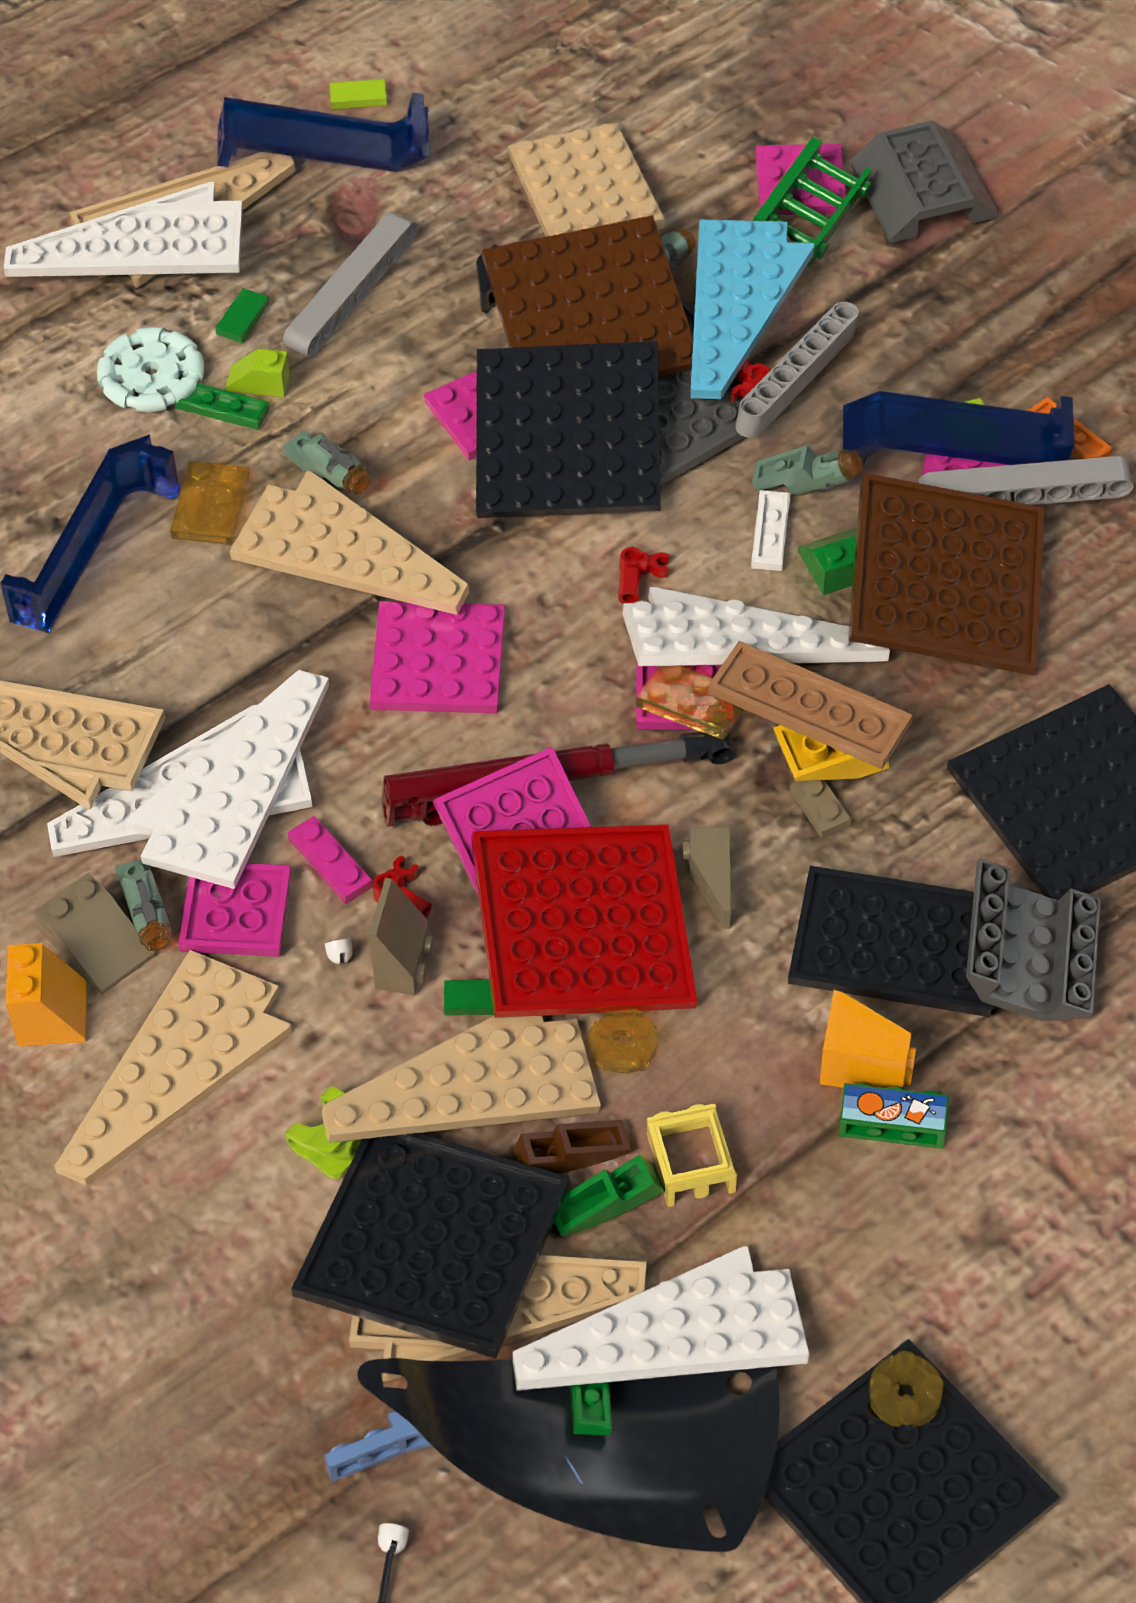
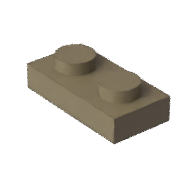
[790,780,851,839]

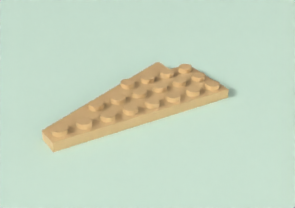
[0,680,165,809]
[322,1016,601,1143]

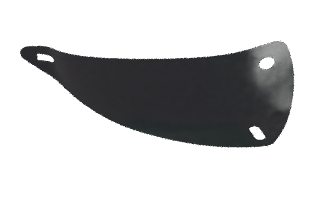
[357,1358,780,1552]

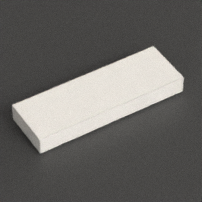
[751,490,790,571]

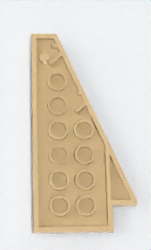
[69,145,295,288]
[229,471,470,615]
[54,950,292,1186]
[349,1255,646,1381]

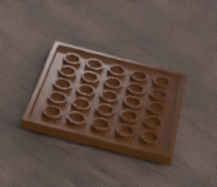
[482,215,693,377]
[848,473,1044,675]

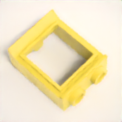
[647,1103,737,1207]

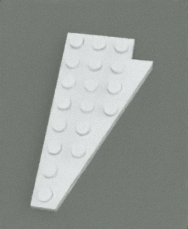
[4,182,243,277]
[623,587,890,666]
[125,670,329,889]
[47,705,312,857]

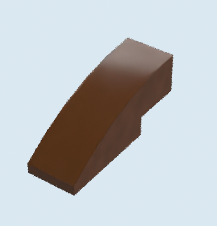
[513,1120,631,1174]

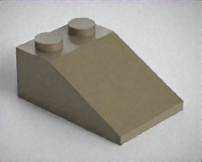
[35,872,155,995]
[369,878,434,995]

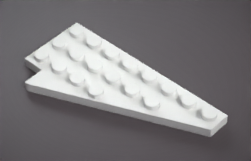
[512,1246,809,1390]

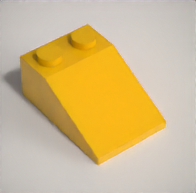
[773,725,889,781]

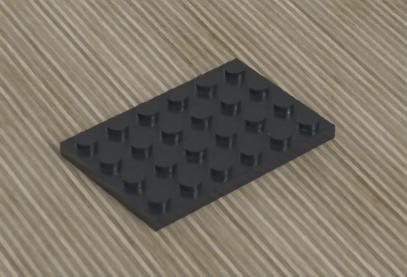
[788,865,992,1017]

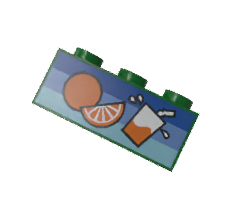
[838,1083,949,1149]

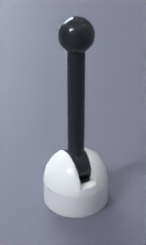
[377,1523,409,1603]

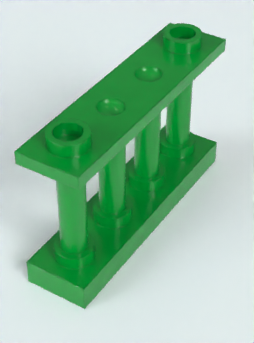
[753,136,872,266]

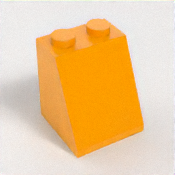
[6,943,87,1046]
[820,990,916,1088]

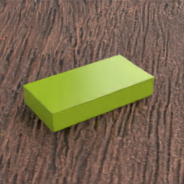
[329,79,387,110]

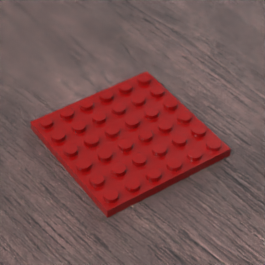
[471,824,698,1018]

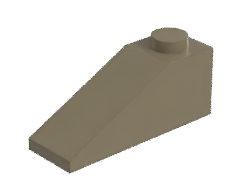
[683,827,731,929]

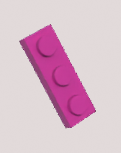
[287,816,373,904]

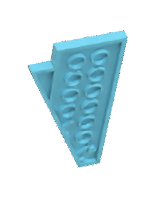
[691,219,814,399]

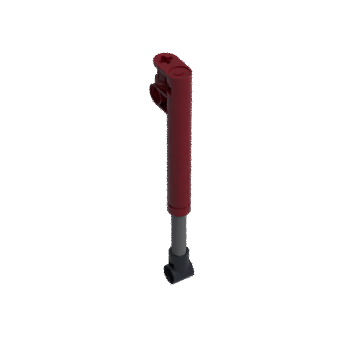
[382,721,737,827]

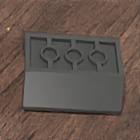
[850,120,999,243]
[966,858,1101,1022]

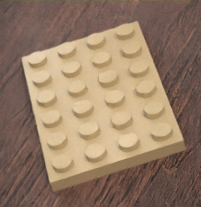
[508,123,665,237]

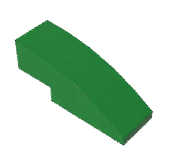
[554,1154,665,1237]

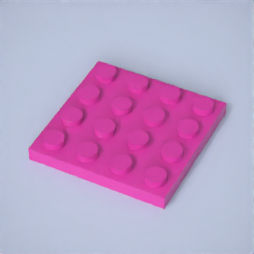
[370,601,505,714]
[433,747,591,898]

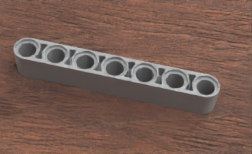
[283,211,418,358]
[735,302,859,438]
[918,456,1134,505]

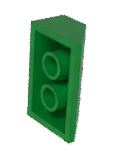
[798,527,857,595]

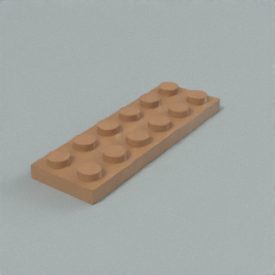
[708,641,913,769]

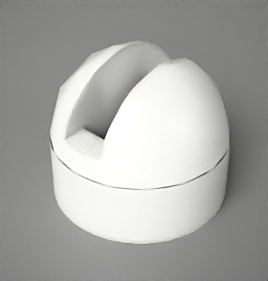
[324,938,353,964]

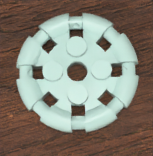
[97,327,204,412]

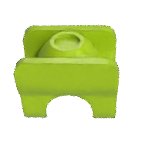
[284,1086,362,1179]

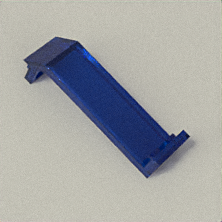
[217,92,430,172]
[843,391,1075,475]
[0,434,180,634]

